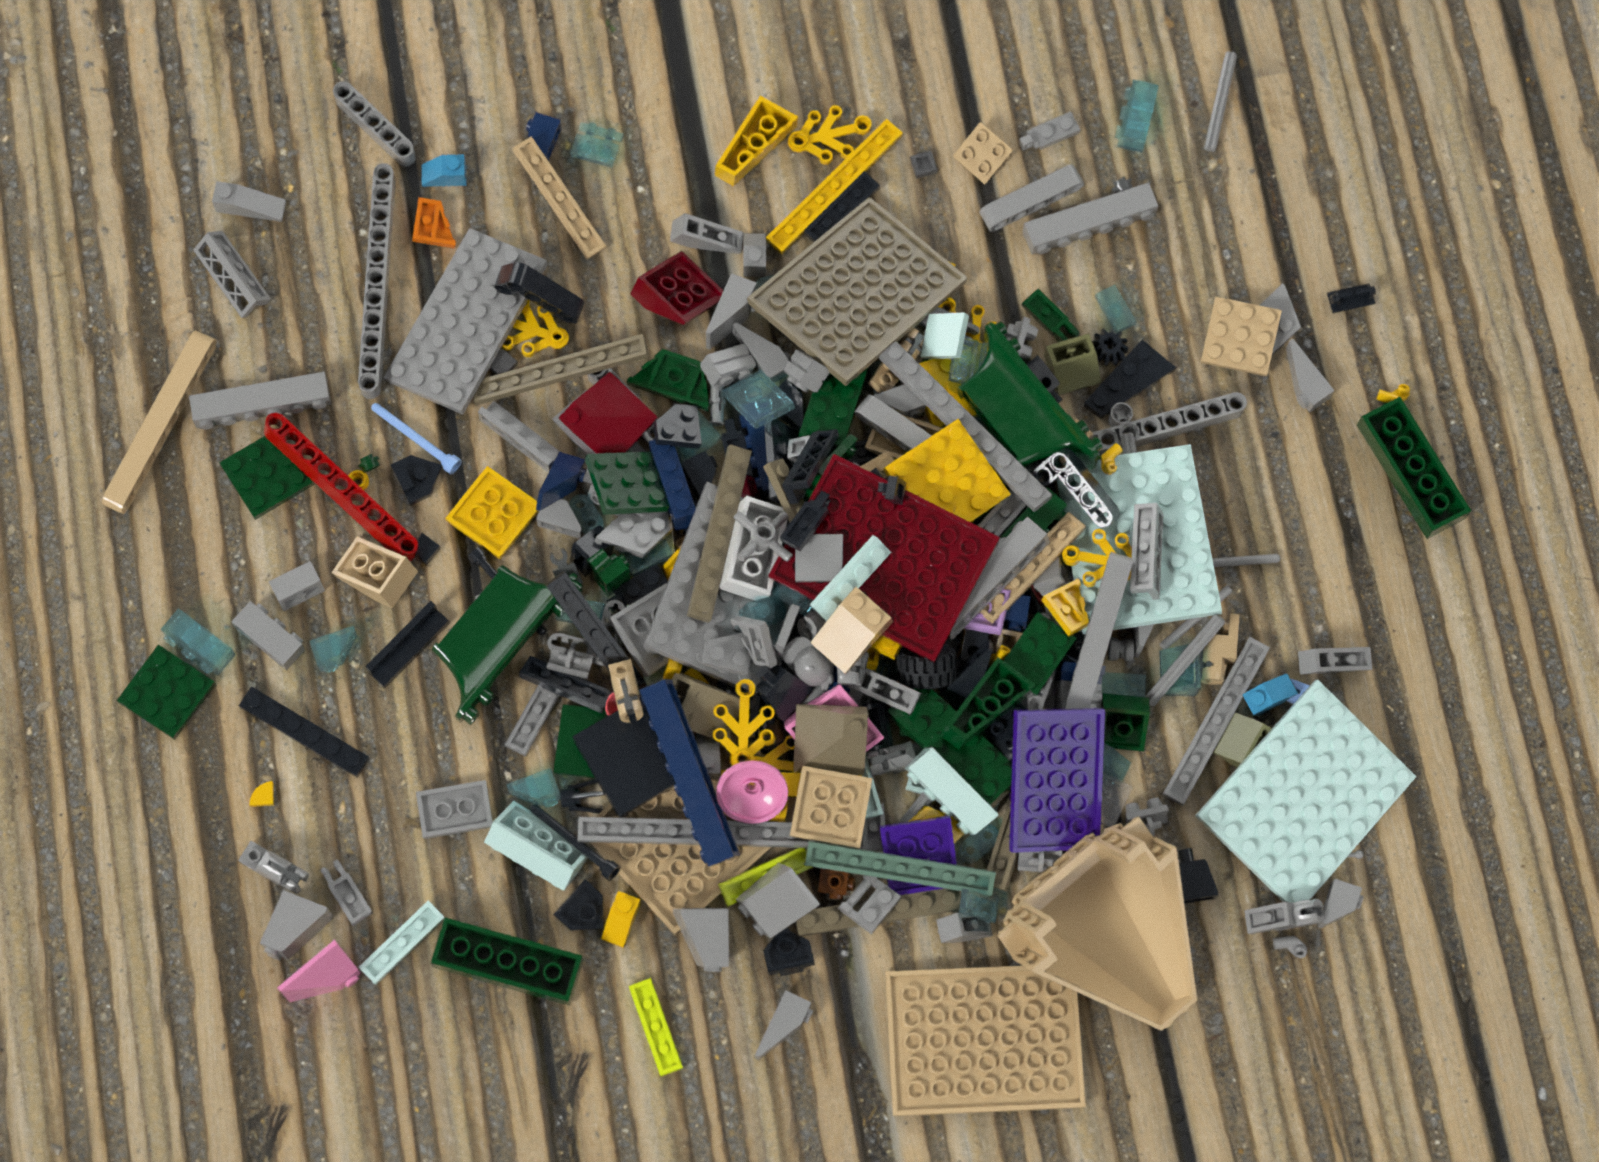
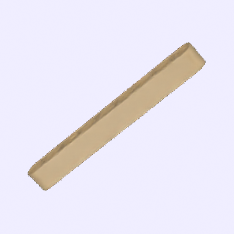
[102,330,217,514]

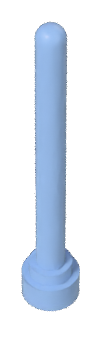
[371,403,462,475]

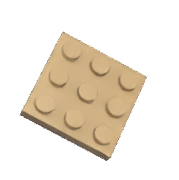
[1201,297,1282,377]
[790,766,872,849]

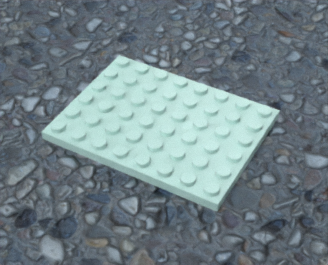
[1057,444,1222,635]
[1195,680,1417,903]

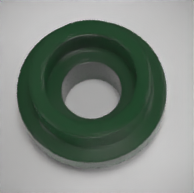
[358,454,380,473]

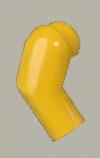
[1376,384,1410,403]
[1100,443,1123,475]
[987,645,1010,668]

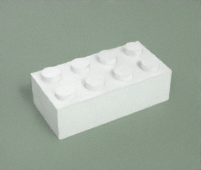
[719,496,788,603]

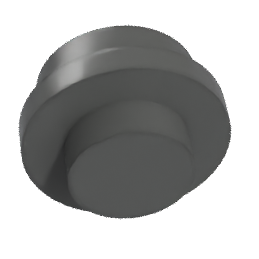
[1111,177,1133,193]

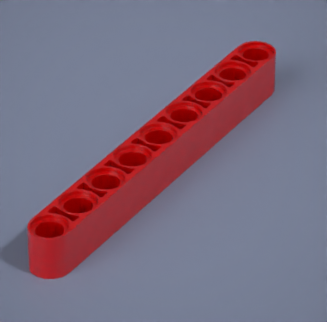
[264,413,418,562]

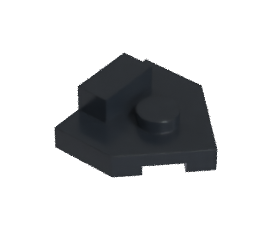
[391,455,442,506]
[553,879,604,931]
[763,927,815,977]

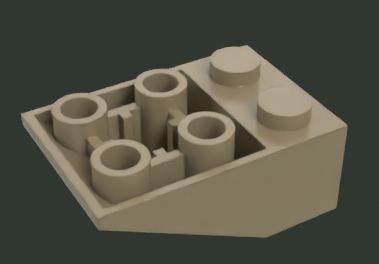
[672,673,740,739]

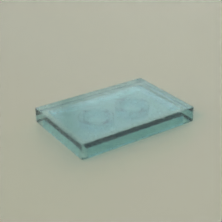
[722,370,795,429]

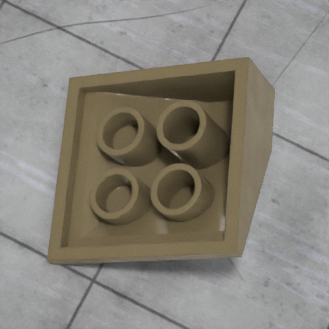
[793,704,868,776]

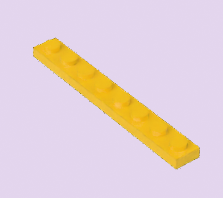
[766,119,903,255]

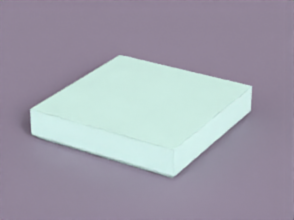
[920,313,969,359]

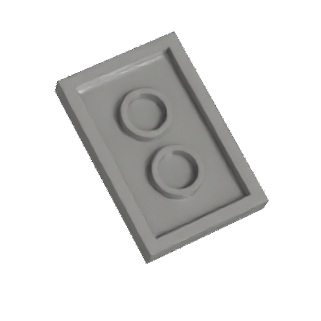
[416,780,493,839]

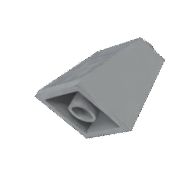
[736,862,820,938]
[260,890,333,961]
[673,908,729,972]

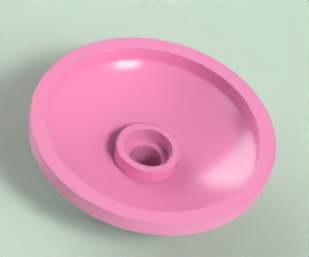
[716,761,788,824]

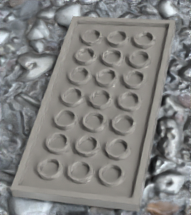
[383,228,548,415]

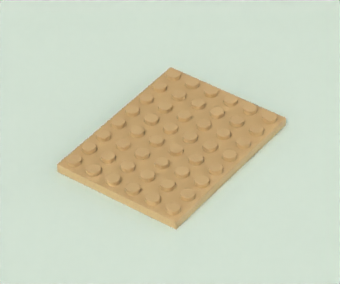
[589,731,797,936]
[885,966,1086,1117]

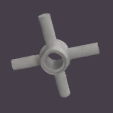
[733,511,793,562]

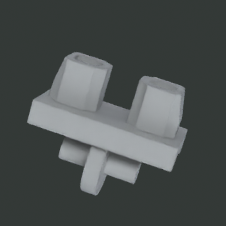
[1004,317,1038,360]
[547,645,594,679]
[1125,797,1169,836]
[1017,850,1062,872]

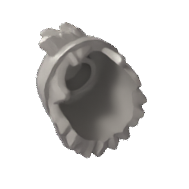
[783,637,834,691]

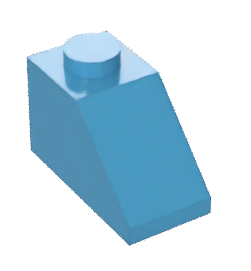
[422,154,467,187]
[1242,673,1299,717]

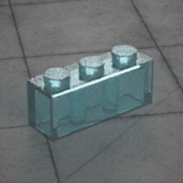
[1114,79,1159,153]
[160,608,236,676]

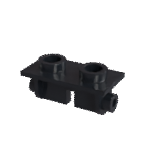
[1327,283,1376,314]

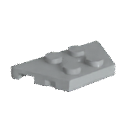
[1259,284,1301,355]
[595,512,674,558]

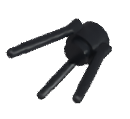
[560,779,605,814]

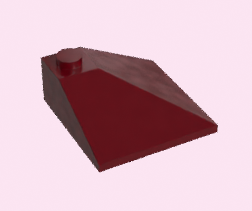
[630,251,723,325]
[558,372,659,454]

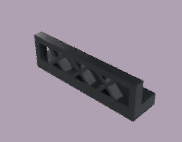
[782,429,839,504]
[365,601,450,688]

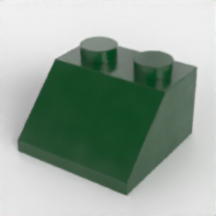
[1101,693,1150,752]

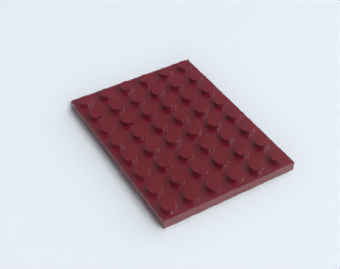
[768,454,1000,663]

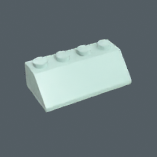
[905,747,999,835]
[484,801,593,891]

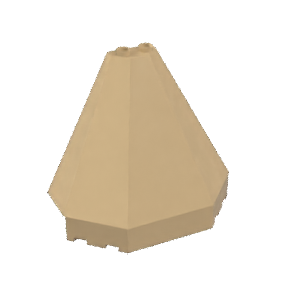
[997,816,1197,1031]

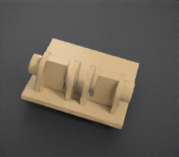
[953,122,1013,184]

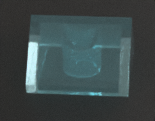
[1159,644,1201,696]

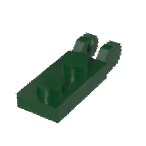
[1021,289,1080,342]

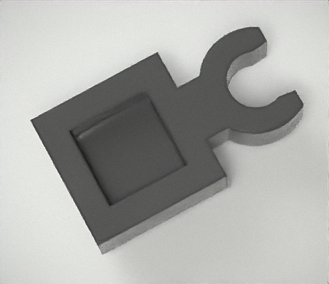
[550,548,583,584]

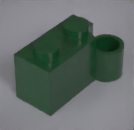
[587,549,630,597]

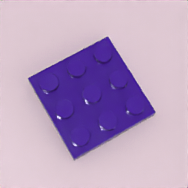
[879,816,957,895]

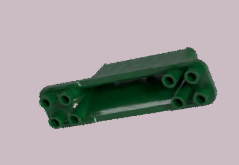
[957,321,1103,470]
[432,565,583,725]

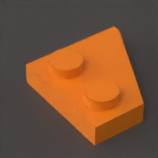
[412,197,456,249]

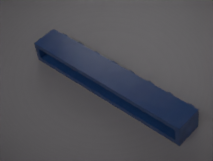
[640,679,740,867]

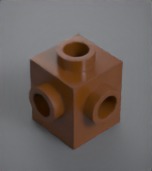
[818,868,856,900]

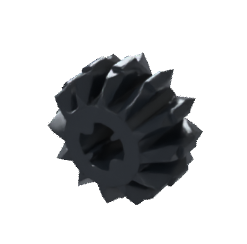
[1092,327,1129,366]

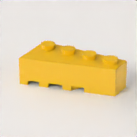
[715,95,798,186]

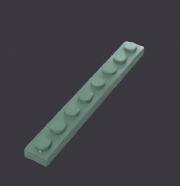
[805,841,996,896]

